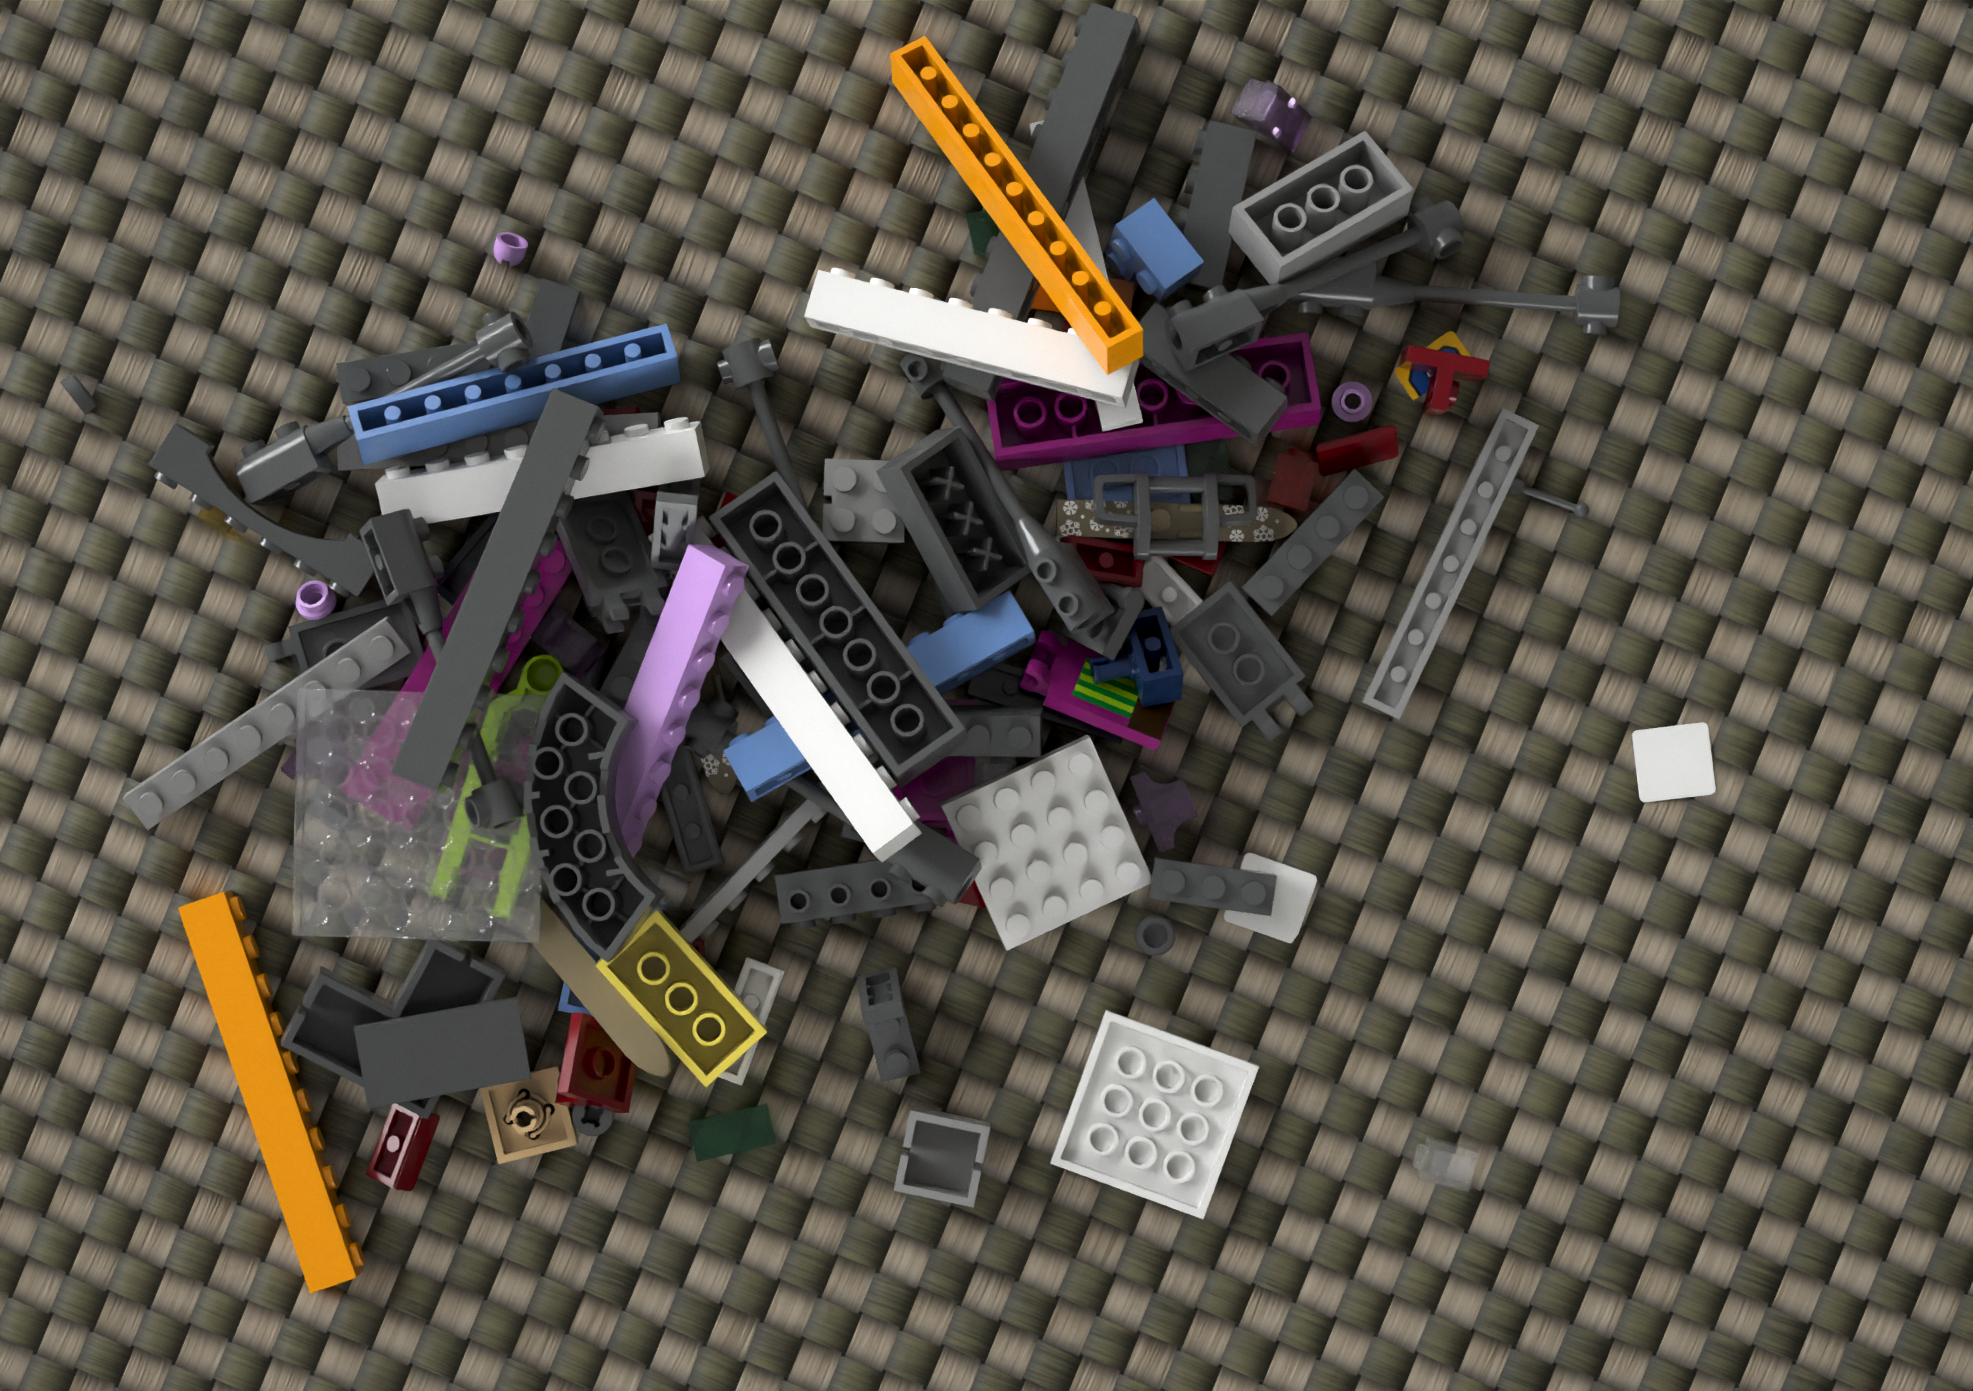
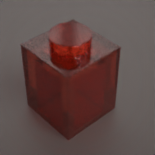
[1265,448,1319,512]

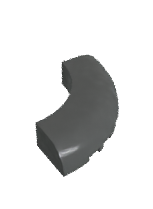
[523,672,665,963]

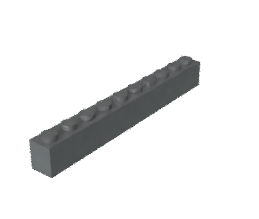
[940,2,1141,402]
[391,388,606,794]

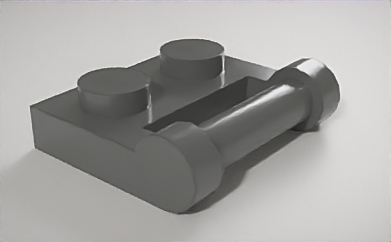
[1060,581,1145,661]

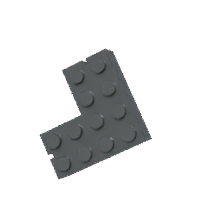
[281,932,505,1120]

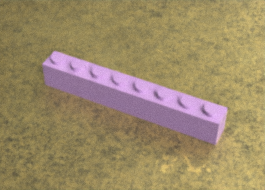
[615,544,749,858]

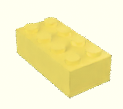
[595,907,767,1087]

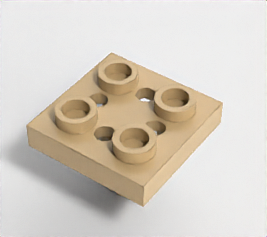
[480,1064,579,1164]

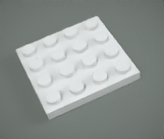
[940,735,1152,951]
[1050,1010,1259,1219]

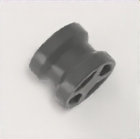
[572,1105,615,1136]

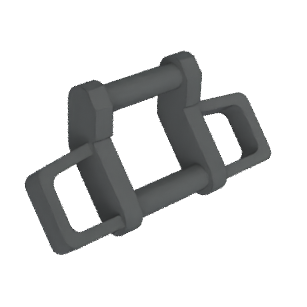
[1092,472,1257,560]

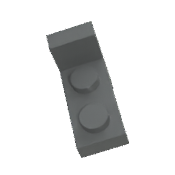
[650,478,701,571]
[857,967,921,1082]

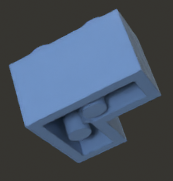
[1105,198,1204,302]

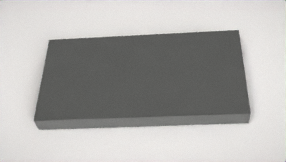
[354,997,531,1109]

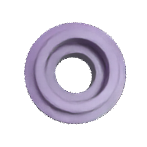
[1331,381,1373,422]
[296,580,337,620]

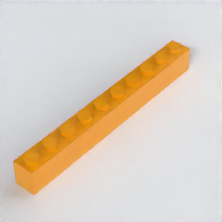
[890,36,1143,375]
[178,890,365,1293]

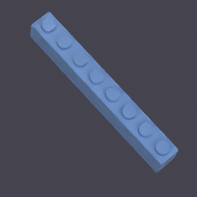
[347,323,681,465]
[723,590,1036,802]

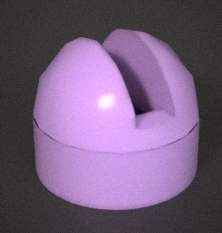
[493,232,528,267]

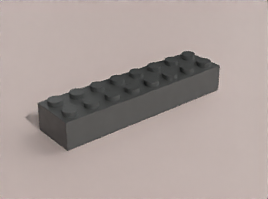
[709,470,968,788]

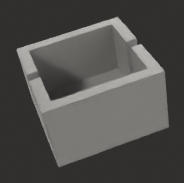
[822,459,905,545]
[894,1106,991,1208]

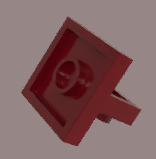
[1399,345,1490,416]
[555,1012,637,1113]

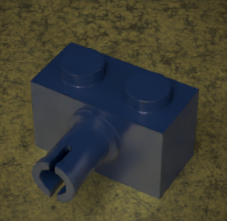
[1089,606,1184,708]

